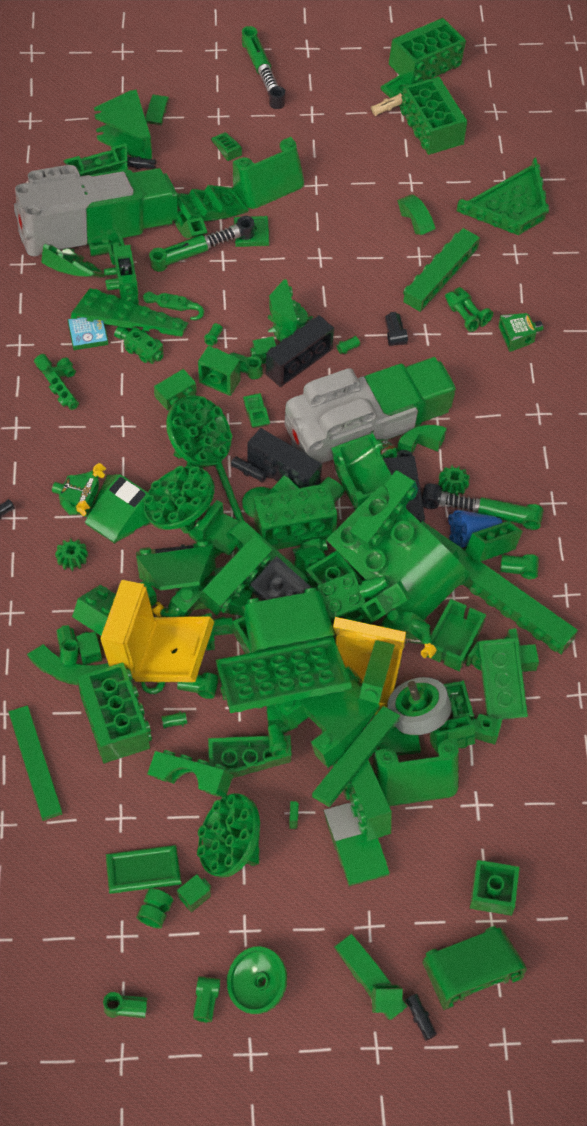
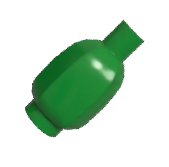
[293,538,328,556]

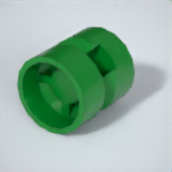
[136,888,174,929]

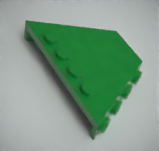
[456,157,549,236]

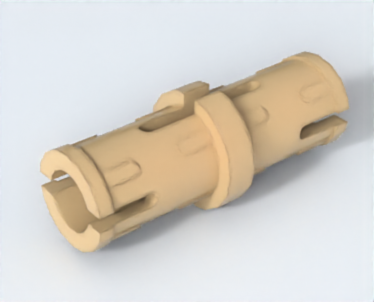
[371,93,402,116]

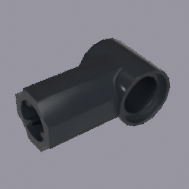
[385,312,408,346]

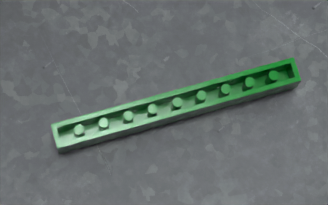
[421,521,578,655]

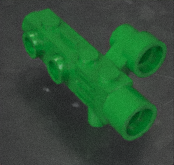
[34,354,79,410]

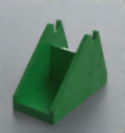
[94,89,152,159]

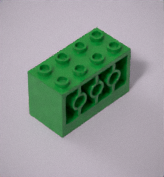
[388,18,466,85]
[400,77,467,155]
[253,483,337,550]
[77,662,152,764]

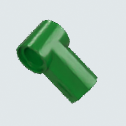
[230,352,263,380]
[500,554,539,579]
[56,625,79,666]
[177,673,219,699]
[193,976,221,1023]
[103,992,147,1018]

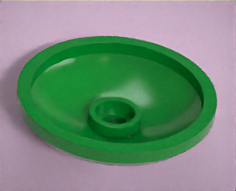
[227,946,287,1014]

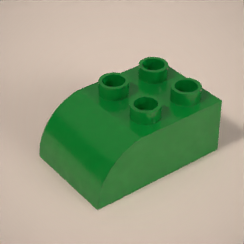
[326,485,471,620]

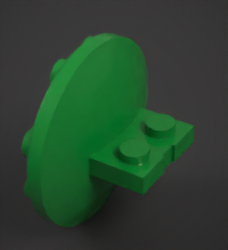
[166,395,232,467]
[144,466,215,534]
[197,793,260,878]

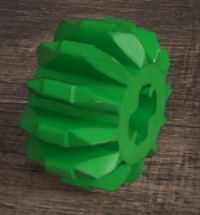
[438,465,470,496]
[55,538,88,572]

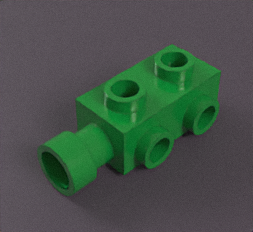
[114,326,164,364]

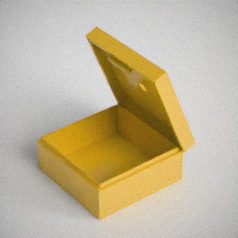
[100,580,214,682]
[333,617,406,715]

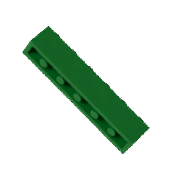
[403,228,480,312]

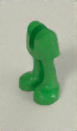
[445,287,494,332]

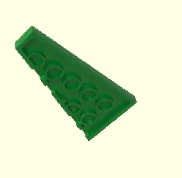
[71,288,188,337]

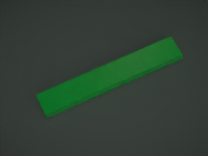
[8,705,62,821]
[312,706,400,807]

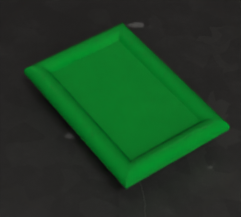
[106,845,182,894]

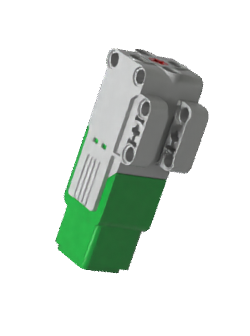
[14,165,177,256]
[284,357,456,463]

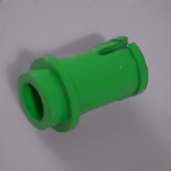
[204,323,223,346]
[337,336,360,354]
[161,711,187,729]

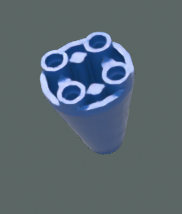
[448,510,502,548]

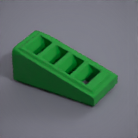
[211,132,242,161]

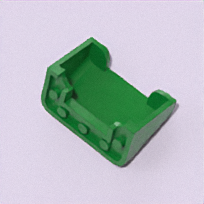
[233,136,304,209]
[331,433,392,510]
[242,588,335,653]
[372,738,459,807]
[422,926,527,1011]

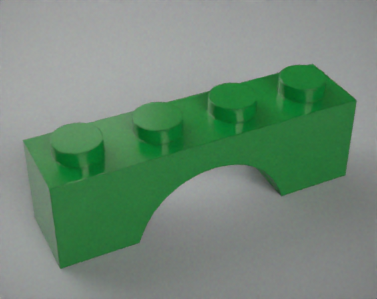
[349,470,418,551]
[147,750,233,799]

